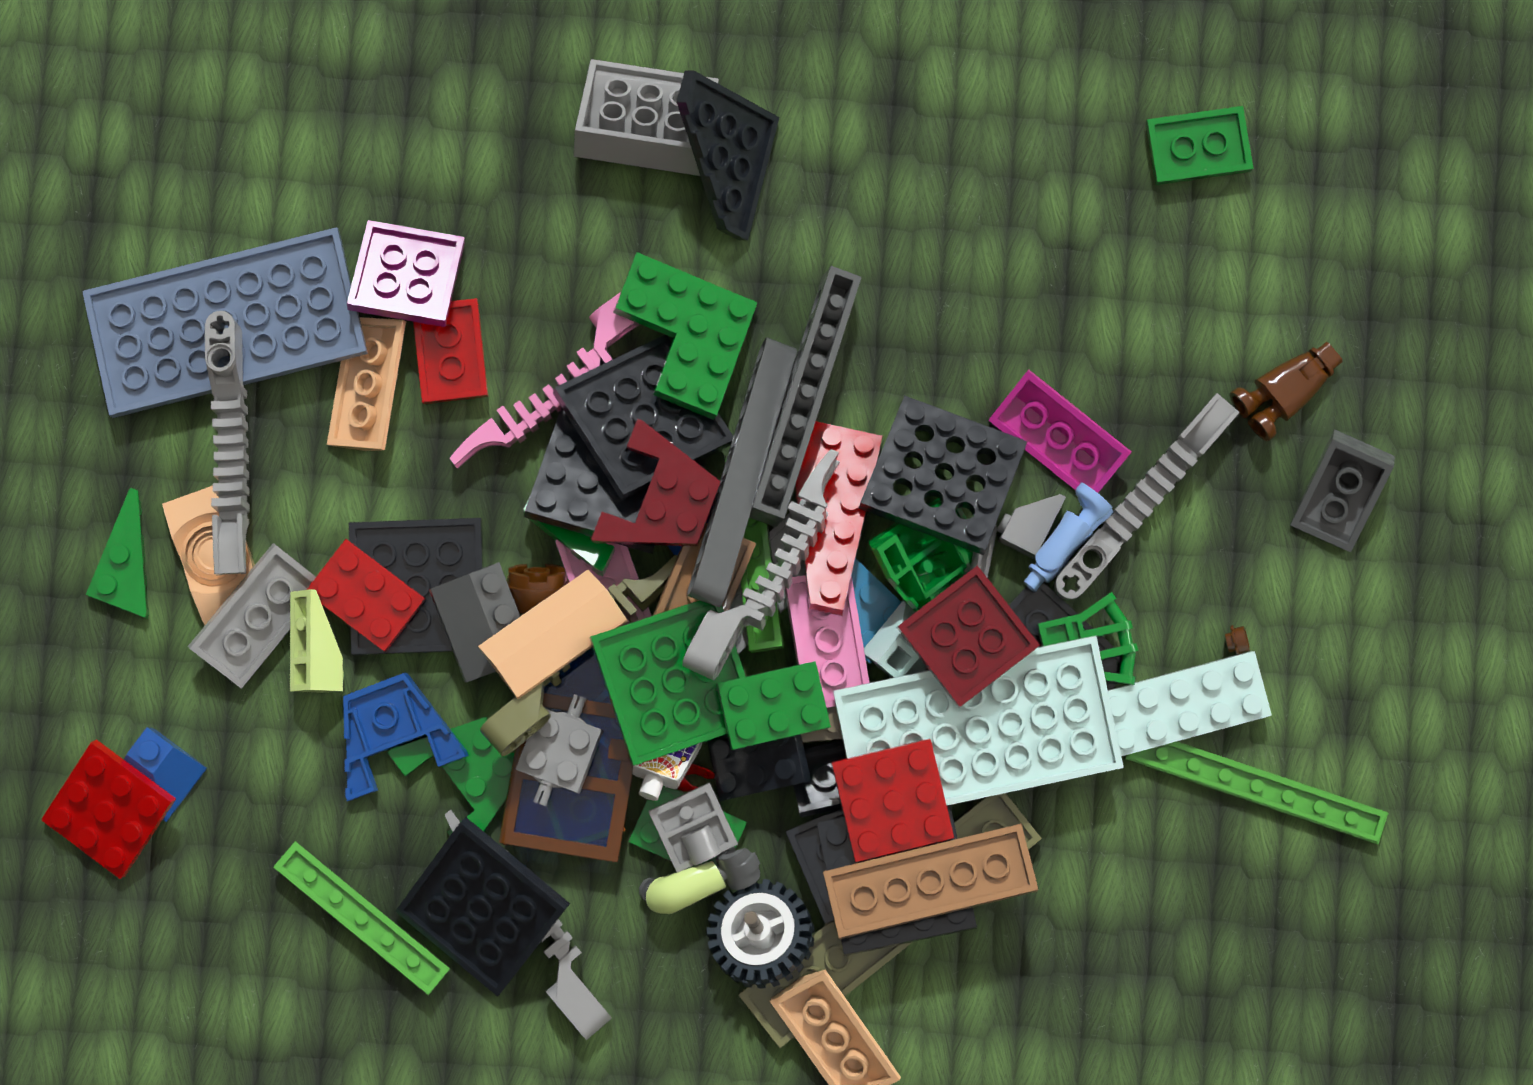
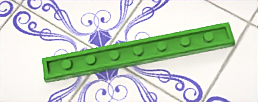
[1124,741,1388,844]

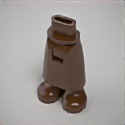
[1229,342,1343,441]

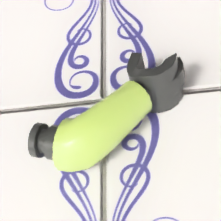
[639,846,760,914]

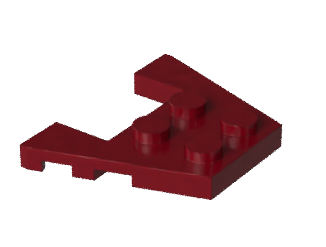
[591,419,721,546]

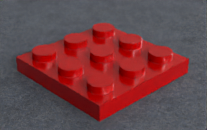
[831,738,954,862]
[41,739,176,879]

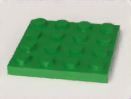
[589,601,746,766]

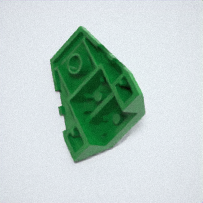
[869,499,973,612]

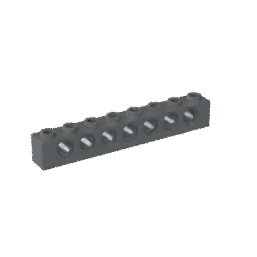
[749,266,861,527]

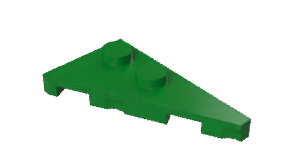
[86,488,149,618]

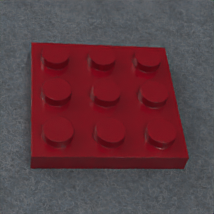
[897,565,1040,708]

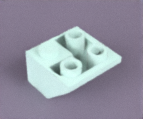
[864,601,927,678]

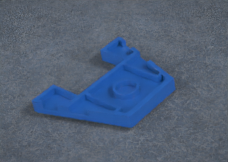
[343,673,469,801]

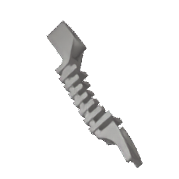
[205,311,250,576]
[1054,393,1239,600]
[682,449,840,680]
[445,810,612,1040]

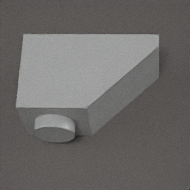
[996,494,1066,559]

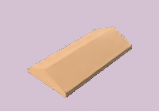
[327,317,406,451]
[478,570,628,699]
[770,970,901,1085]

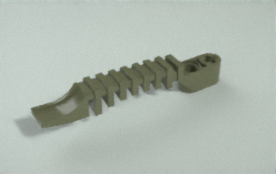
[480,554,677,756]

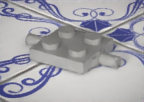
[516,694,603,806]

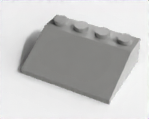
[574,59,719,176]

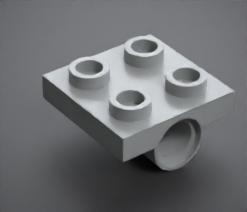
[649,782,738,872]

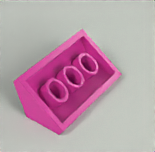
[988,370,1132,493]

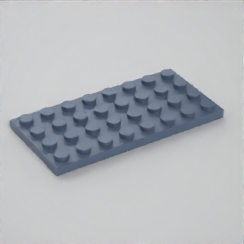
[82,227,368,418]

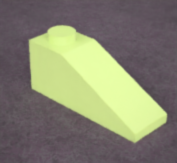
[290,589,344,693]

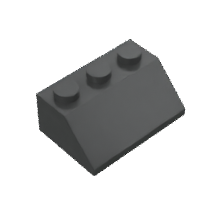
[429,562,520,683]

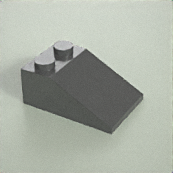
[1290,429,1395,552]

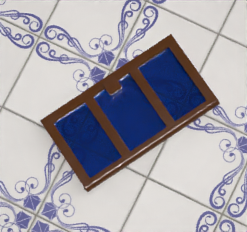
[499,647,633,862]

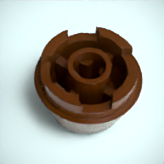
[506,564,569,614]

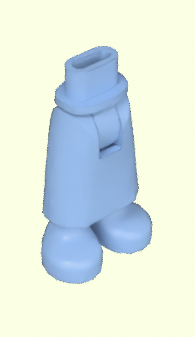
[1024,482,1114,592]

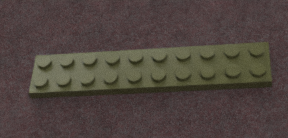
[738,793,1042,1048]

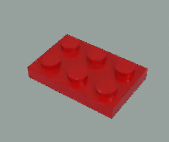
[413,298,489,404]
[306,539,426,652]

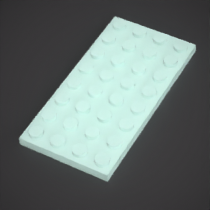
[833,636,1124,805]

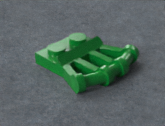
[1036,592,1138,685]

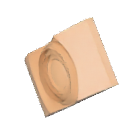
[162,486,255,626]

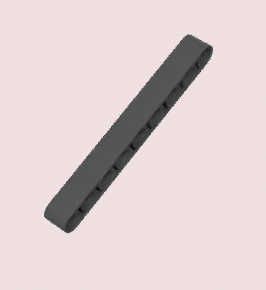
[687,337,797,607]

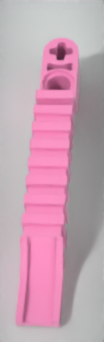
[450,292,640,469]

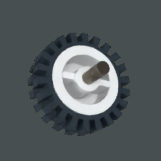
[707,879,815,989]

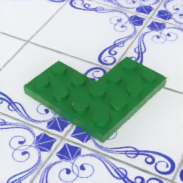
[613,252,757,420]

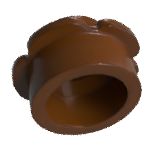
[1225,625,1250,655]

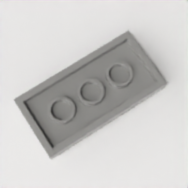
[188,543,316,688]

